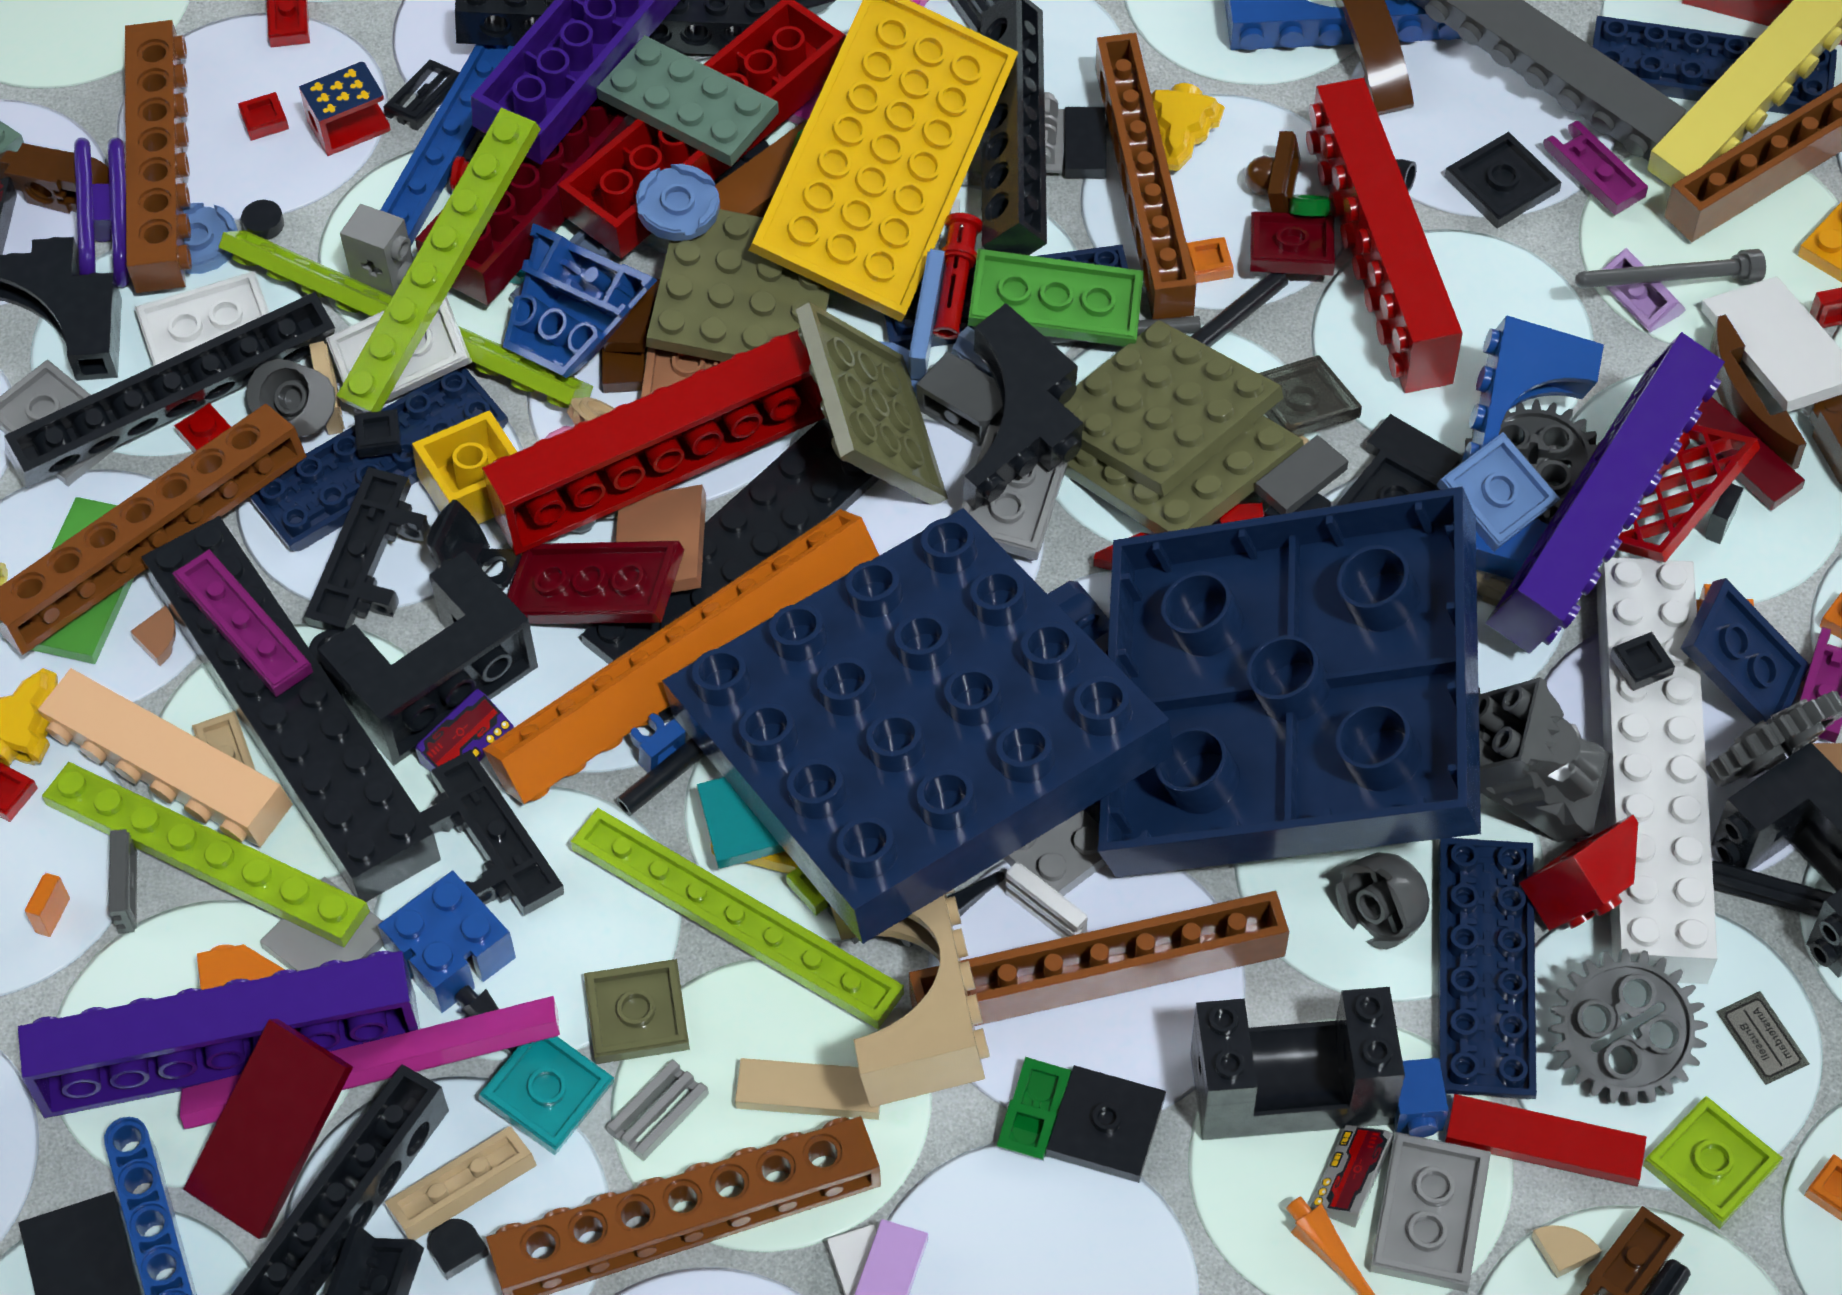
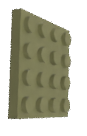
[646,209,831,362]
[795,302,948,505]
[1064,320,1283,497]
[1065,415,1304,534]

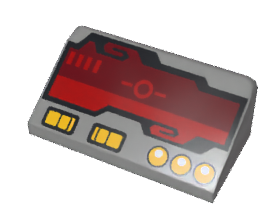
[1310,1125,1393,1228]

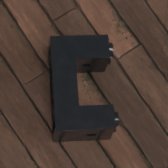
[318,551,538,766]
[1711,742,1842,978]
[1190,986,1405,1140]

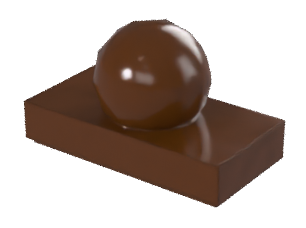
[1245,131,1301,213]

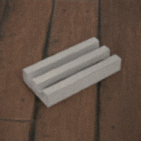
[607,1059,709,1162]

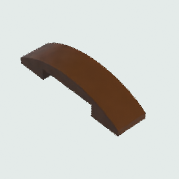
[1335,0,1414,115]
[1710,314,1807,469]

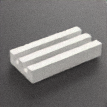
[1006,862,1088,938]

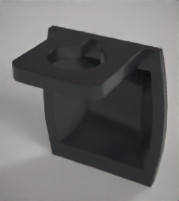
[427,500,521,588]

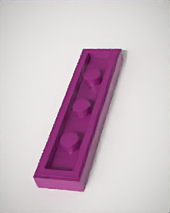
[172,549,313,697]

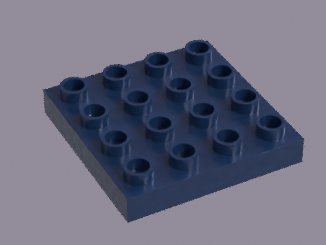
[1098,486,1481,878]
[662,508,1174,944]

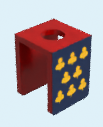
[299,61,391,157]

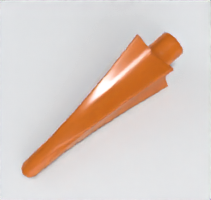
[1286,1196,1375,1295]

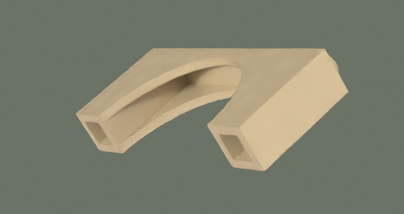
[831,889,990,1108]

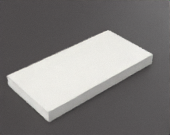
[1702,276,1842,412]

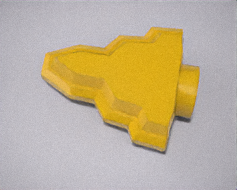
[1151,83,1225,171]
[0,668,58,767]

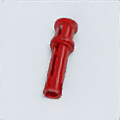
[933,213,983,340]

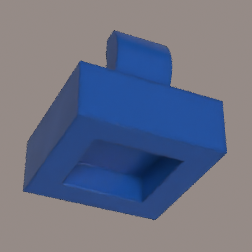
[630,713,686,773]

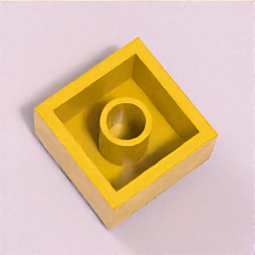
[412,410,517,524]

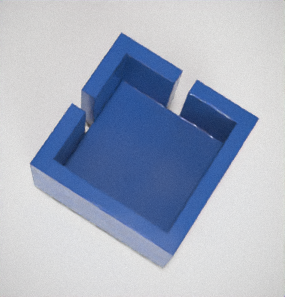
[378,870,516,1013]

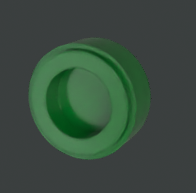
[1289,194,1331,216]

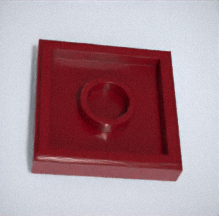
[1250,211,1335,276]

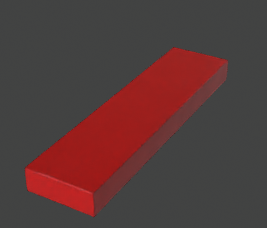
[1445,1094,1647,1187]

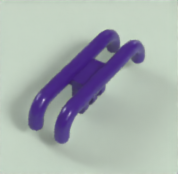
[74,137,130,288]

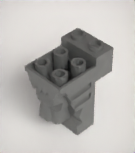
[1479,677,1611,842]

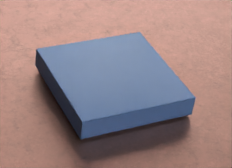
[1436,432,1560,552]

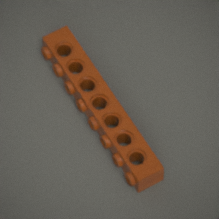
[125,20,192,293]
[1095,33,1197,319]
[0,403,307,656]
[486,1116,881,1295]

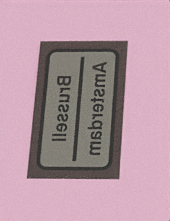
[1716,991,1810,1085]

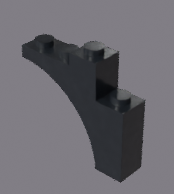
[0,237,122,381]
[963,303,1083,510]

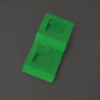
[997,1057,1072,1161]

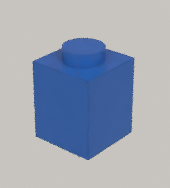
[1394,1058,1449,1138]

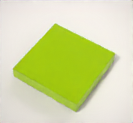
[1643,1096,1783,1229]

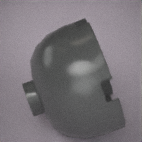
[1335,852,1430,950]

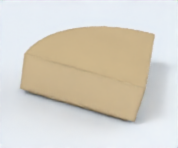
[1531,1225,1602,1278]

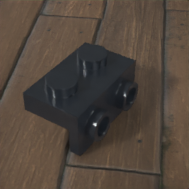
[325,1226,424,1295]

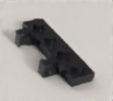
[304,467,431,631]
[420,750,564,916]

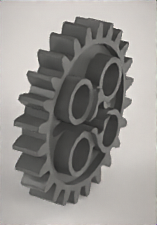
[1462,399,1598,525]
[1706,691,1842,788]
[1548,949,1708,1106]

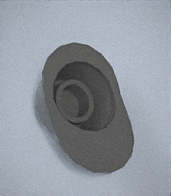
[246,359,336,437]

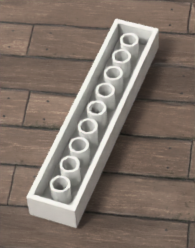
[1596,557,1718,985]

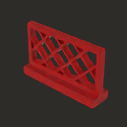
[1618,424,1760,563]

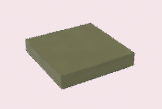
[584,959,690,1064]

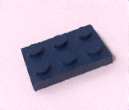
[1680,578,1810,725]

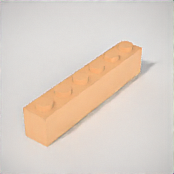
[38,668,293,848]

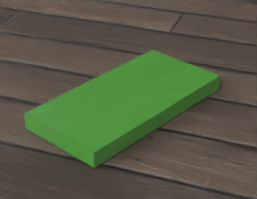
[968,249,1144,347]
[31,497,135,664]

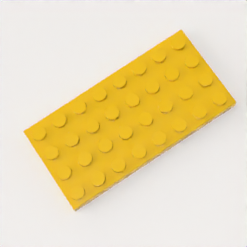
[748,0,1018,322]

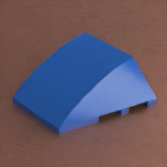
[503,223,657,378]

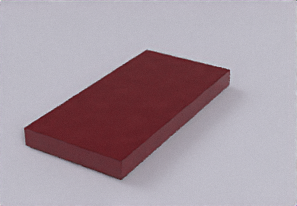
[507,541,685,624]
[184,1019,353,1239]

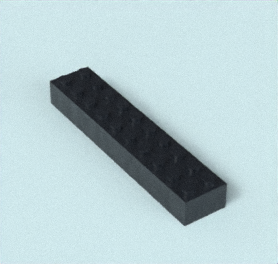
[141,516,441,902]

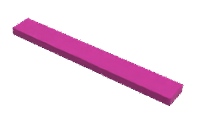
[180,996,560,1129]

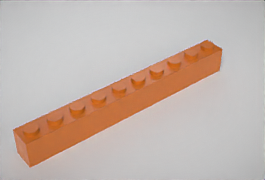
[483,509,880,804]

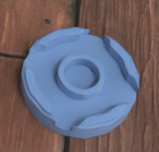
[636,164,720,241]
[183,203,238,274]

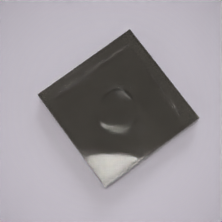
[1259,355,1362,437]

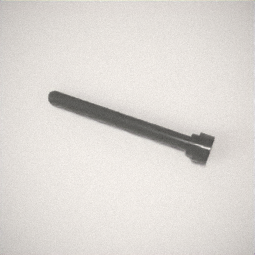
[1575,249,1766,288]

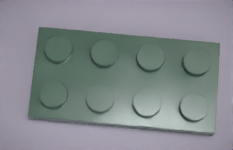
[596,35,779,167]

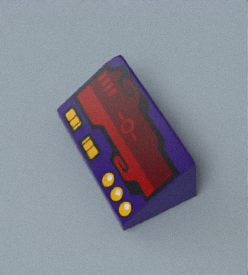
[415,689,514,772]

